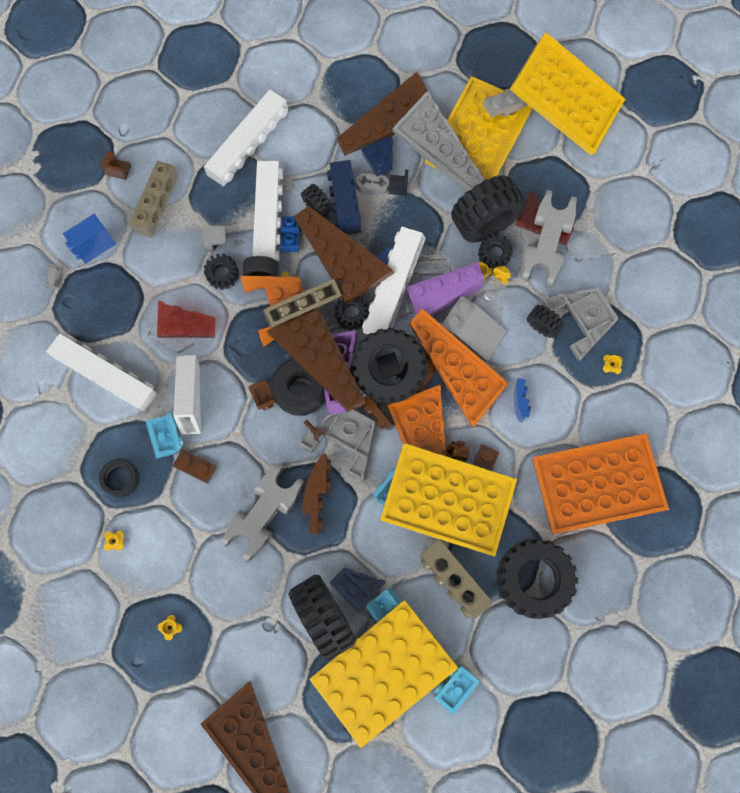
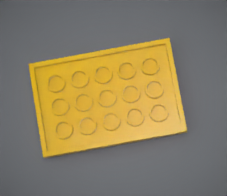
[509,32,625,155]
[425,76,533,180]
[380,443,517,557]
[309,600,458,748]

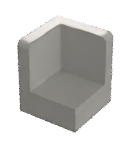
[203,226,228,252]

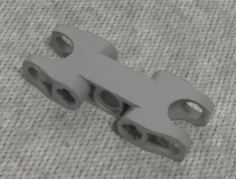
[522,190,577,287]
[220,463,305,563]

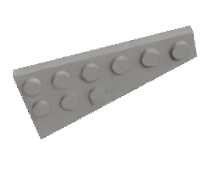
[392,91,485,192]

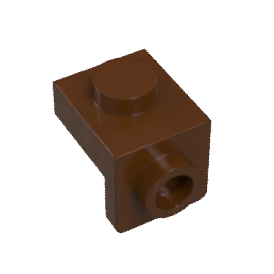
[248,379,276,411]

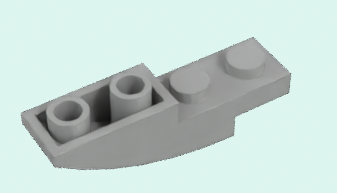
[482,90,528,118]

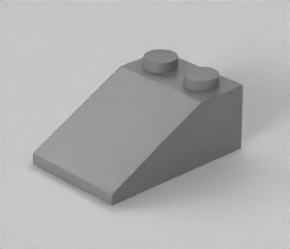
[442,296,507,362]

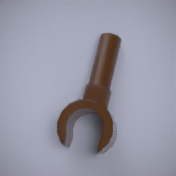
[304,420,325,443]

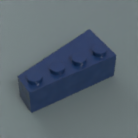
[327,160,361,235]

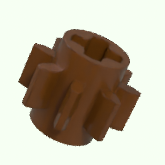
[445,440,470,462]

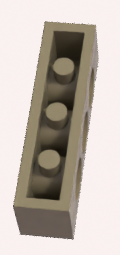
[130,161,178,238]
[263,279,342,329]
[420,539,493,619]

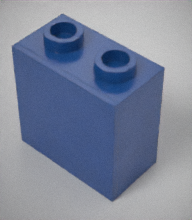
[63,213,116,264]

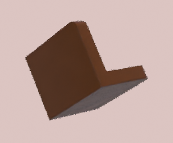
[101,151,131,180]

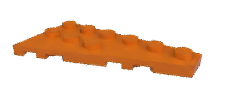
[409,309,509,427]
[387,385,446,456]

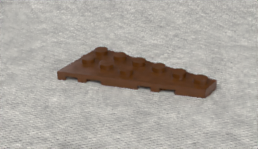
[337,72,428,156]
[294,206,395,304]
[266,308,365,412]
[201,681,290,793]

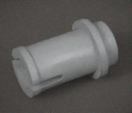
[45,265,62,289]

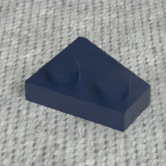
[361,136,393,176]
[330,568,386,612]

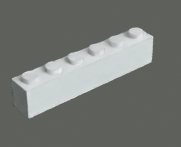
[204,90,288,186]
[253,161,284,262]
[362,227,426,336]
[46,333,157,413]

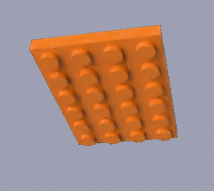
[532,433,669,535]

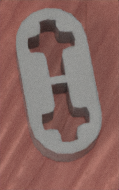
[356,173,389,194]

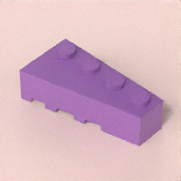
[406,262,484,318]
[324,330,358,415]

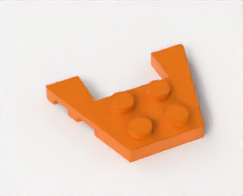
[240,276,304,347]

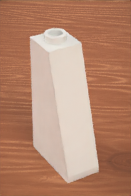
[173,355,201,435]

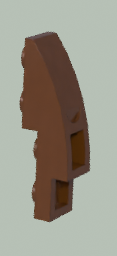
[302,454,331,535]

